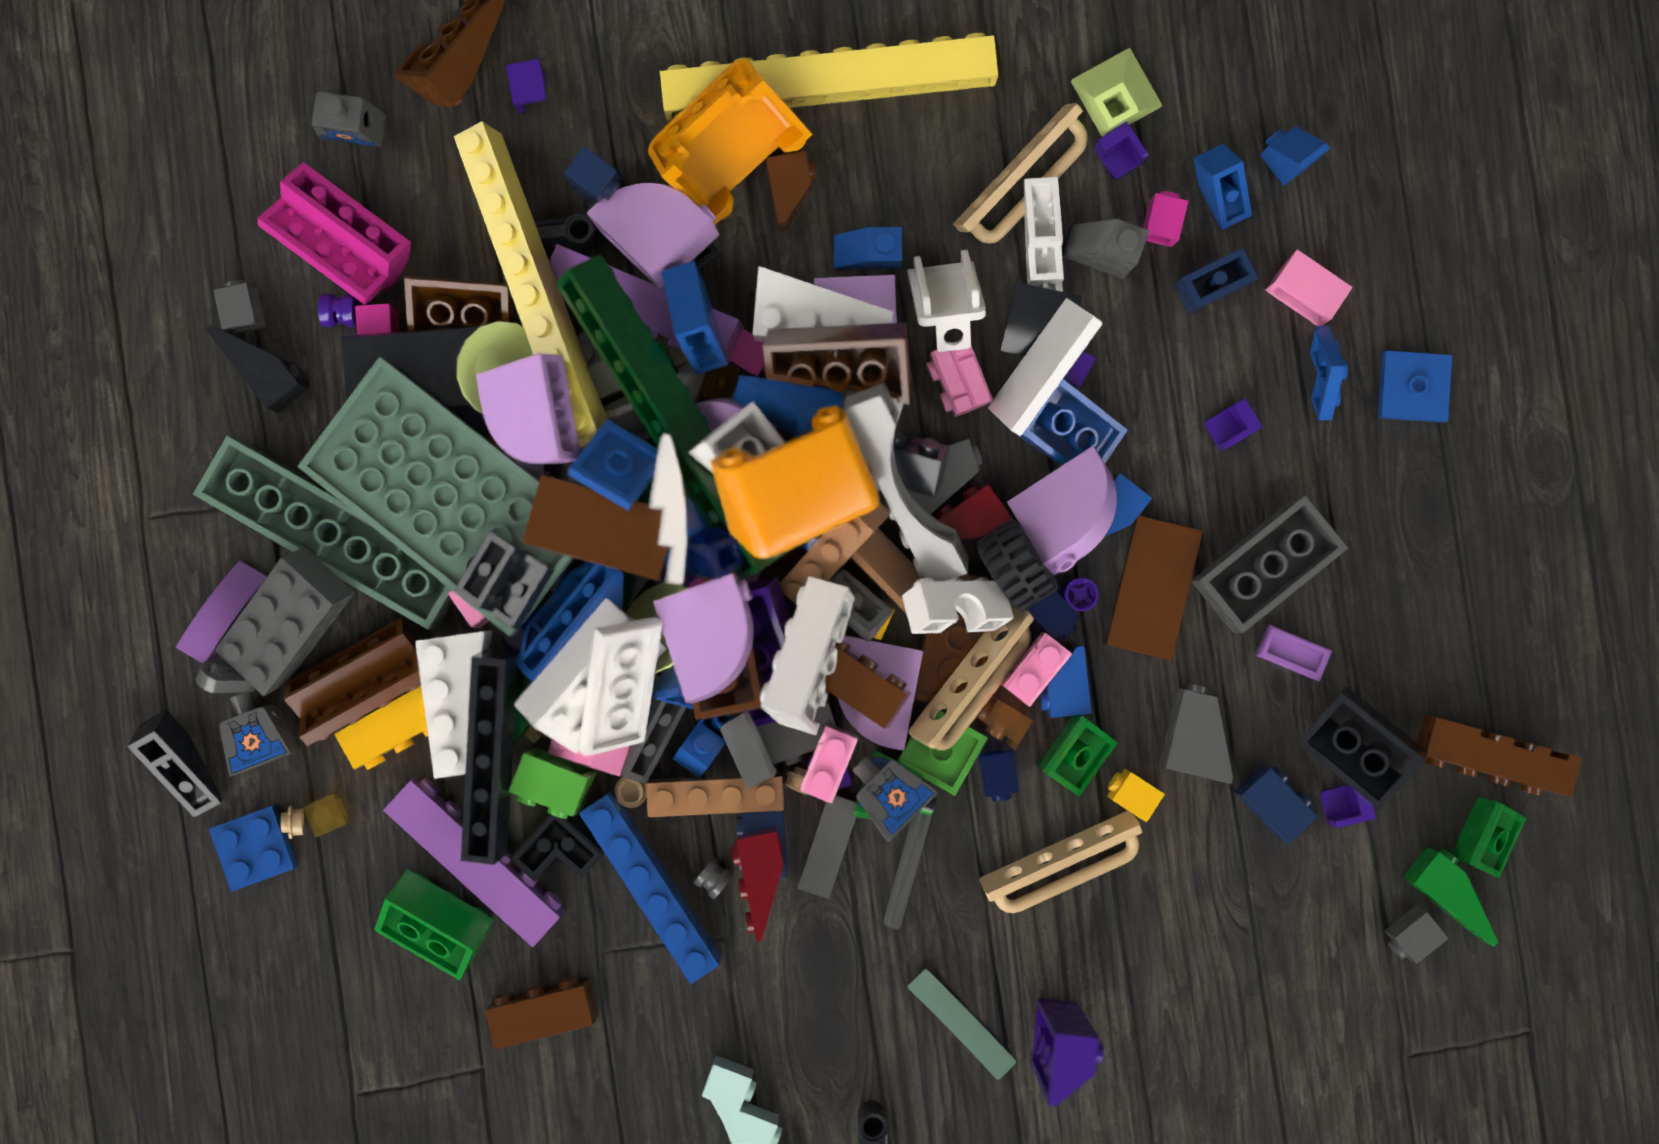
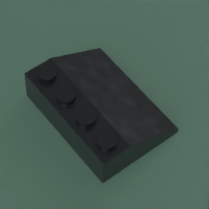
[341,325,490,435]

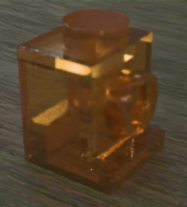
[977,698,1033,749]

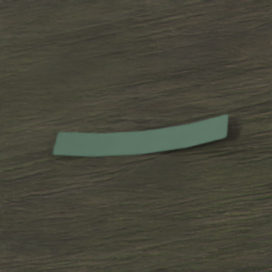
[908,969,1016,1080]

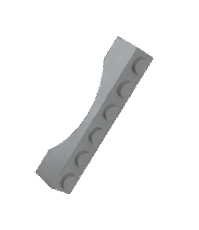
[842,383,969,581]

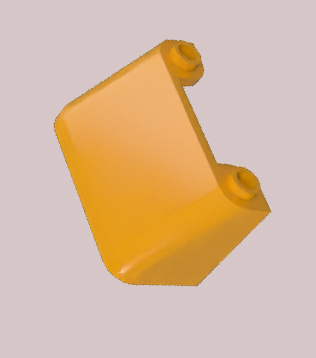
[648,58,813,225]
[710,405,879,558]

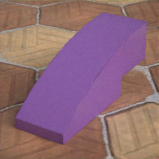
[175,560,268,664]

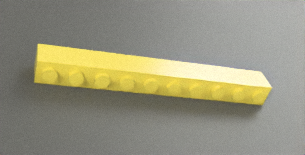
[660,33,998,121]
[454,121,607,449]

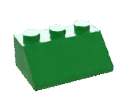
[374,869,494,981]

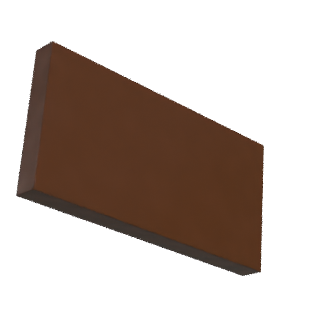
[522,475,669,581]
[1105,516,1203,661]
[914,574,995,702]

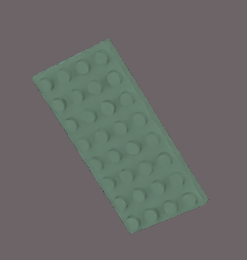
[297,357,573,636]

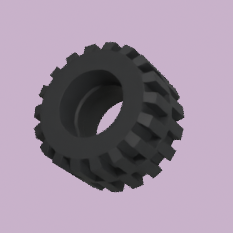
[977,518,1058,612]

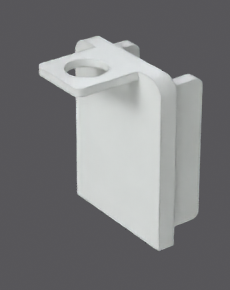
[907,250,986,352]

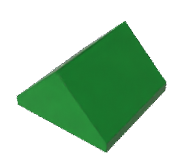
[1037,715,1118,797]
[1451,796,1527,878]

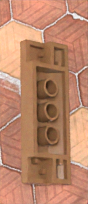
[850,528,925,615]

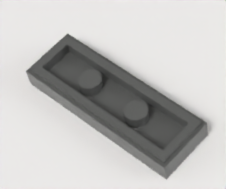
[797,794,857,899]

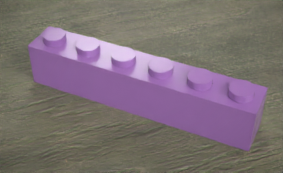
[549,244,744,363]
[383,777,565,947]

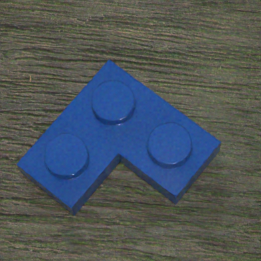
[1310,325,1348,420]

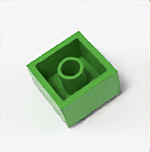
[509,747,598,819]

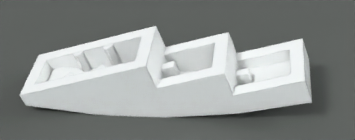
[1024,177,1064,292]
[649,434,686,585]

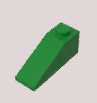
[1403,847,1498,947]

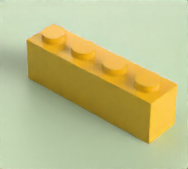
[334,685,428,770]

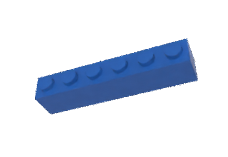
[579,790,722,984]

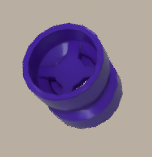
[318,294,360,327]
[1061,578,1099,611]

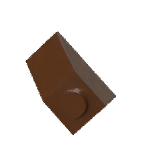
[766,151,817,231]

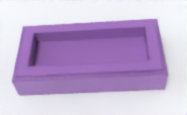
[1255,625,1332,681]

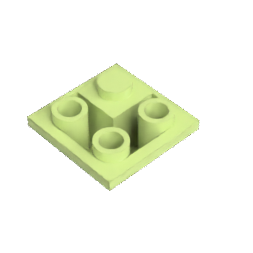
[1071,48,1162,137]

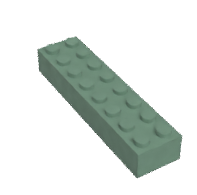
[193,436,453,630]

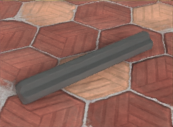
[883,812,933,929]

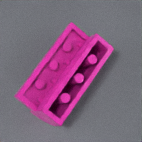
[257,162,411,305]

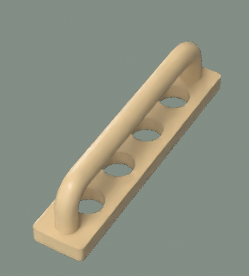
[953,103,1088,244]
[908,603,1034,750]
[979,811,1143,913]

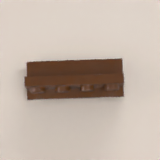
[284,617,421,746]

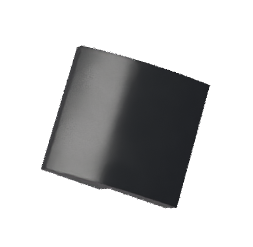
[1000,282,1082,356]
[454,531,555,630]

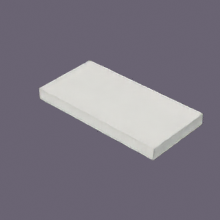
[988,298,1102,436]
[579,617,663,756]

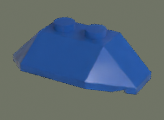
[515,562,623,682]

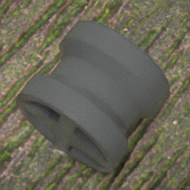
[693,856,734,900]

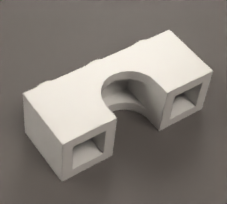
[902,577,1014,634]

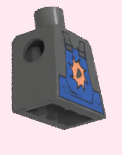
[312,92,387,148]
[219,692,301,777]
[852,756,938,843]

